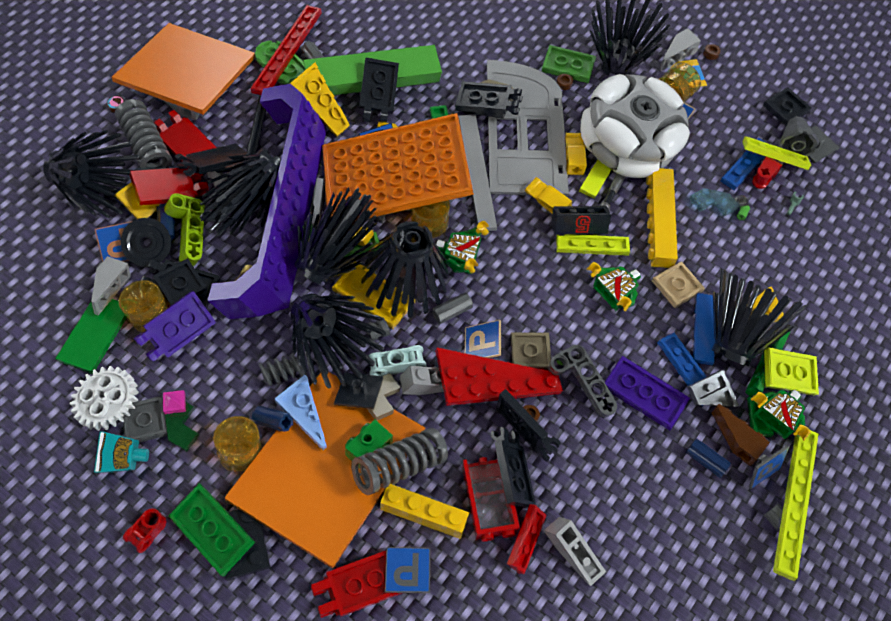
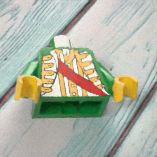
[436,221,489,274]
[587,262,641,312]
[751,390,811,441]

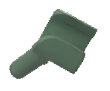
[787,192,804,215]

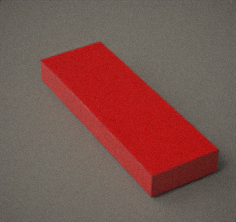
[507,504,546,574]

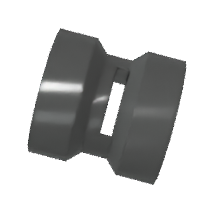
[366,317,390,341]

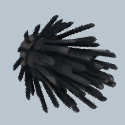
[199,149,281,236]
[294,187,378,285]

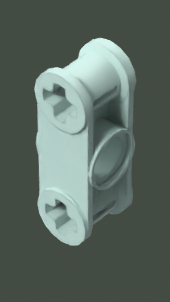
[368,345,427,376]

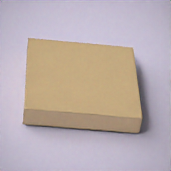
[652,261,705,308]

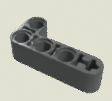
[548,345,617,418]

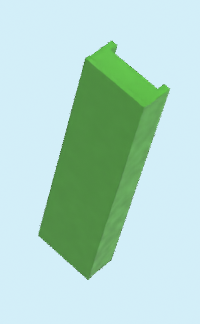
[303,45,442,95]

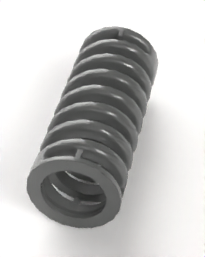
[115,99,172,170]
[351,428,448,495]

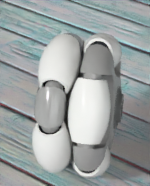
[580,74,690,178]

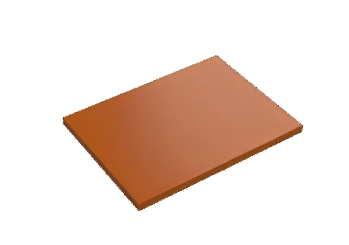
[322,113,474,218]
[225,371,425,569]

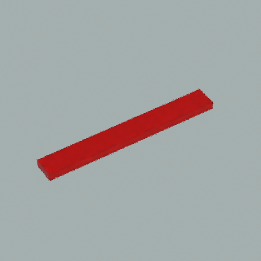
[250,5,322,95]

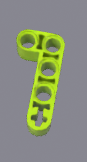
[164,193,205,267]

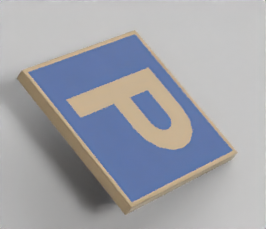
[465,320,501,358]

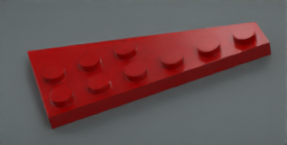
[435,347,563,406]

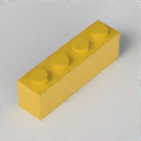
[380,484,469,539]

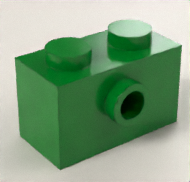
[345,419,393,468]

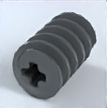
[259,352,303,386]

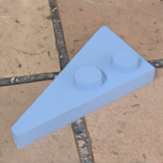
[275,375,327,450]

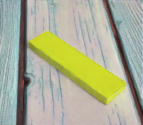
[742,136,811,170]
[556,234,630,256]

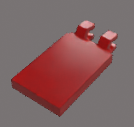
[154,110,217,169]
[129,168,209,206]
[311,550,402,618]

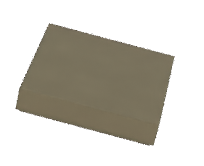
[510,332,551,371]

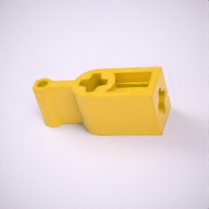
[565,133,587,175]
[525,177,572,213]

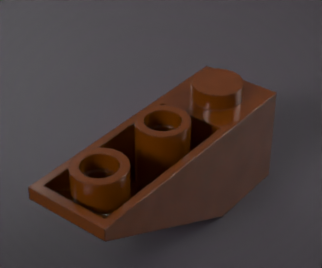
[712,404,770,466]

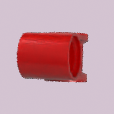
[752,156,783,189]
[123,509,167,553]

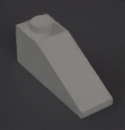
[91,256,131,315]
[544,517,606,586]

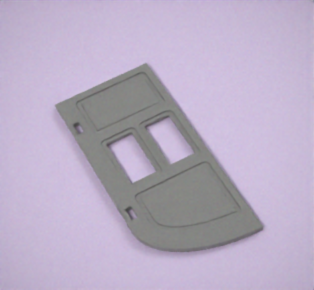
[487,60,569,196]

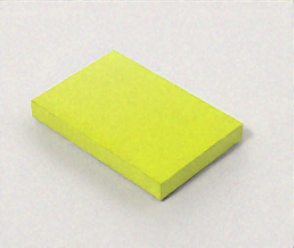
[764,347,819,396]

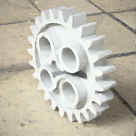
[70,366,139,431]

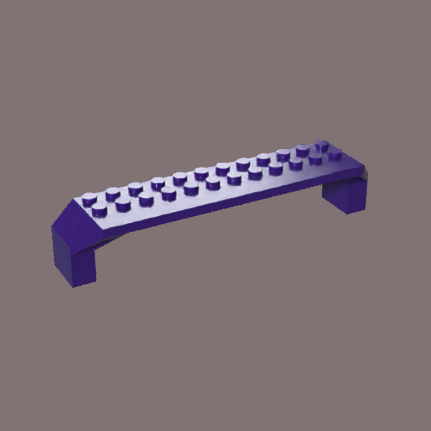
[208,83,327,319]

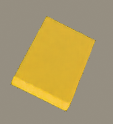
[332,261,415,329]

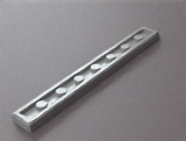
[459,114,497,231]

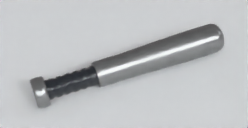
[600,173,625,210]

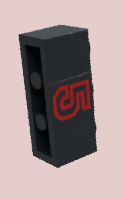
[551,206,611,236]

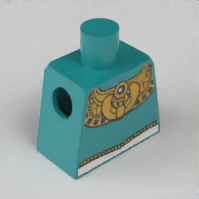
[94,431,149,473]

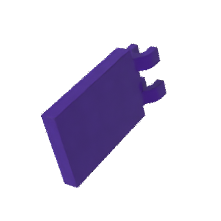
[133,291,216,362]

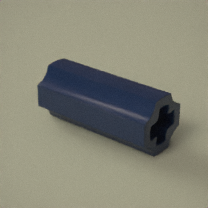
[157,203,175,242]
[252,406,293,432]
[686,438,731,478]

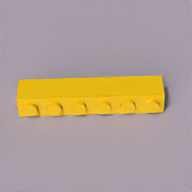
[646,168,678,268]

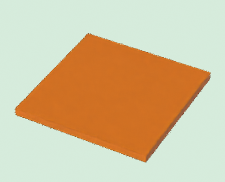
[112,23,255,115]

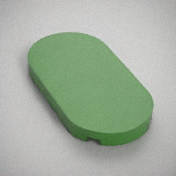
[255,41,305,84]

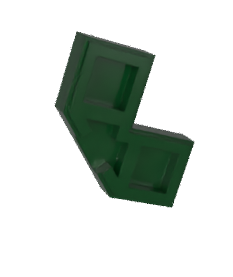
[165,402,199,452]

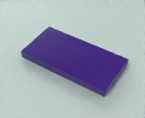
[605,356,690,431]

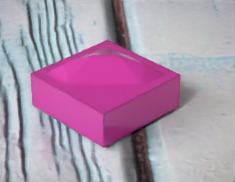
[163,390,186,414]

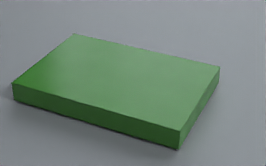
[541,45,596,83]

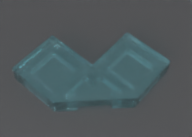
[689,188,740,216]

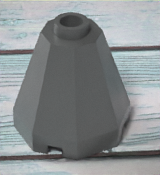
[779,116,819,156]

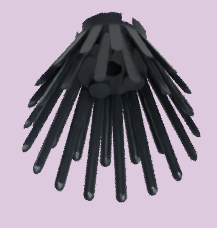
[590,0,670,75]
[43,130,140,218]
[361,221,448,318]
[711,268,809,366]
[290,293,386,389]

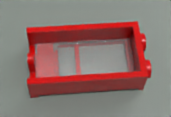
[462,457,520,542]

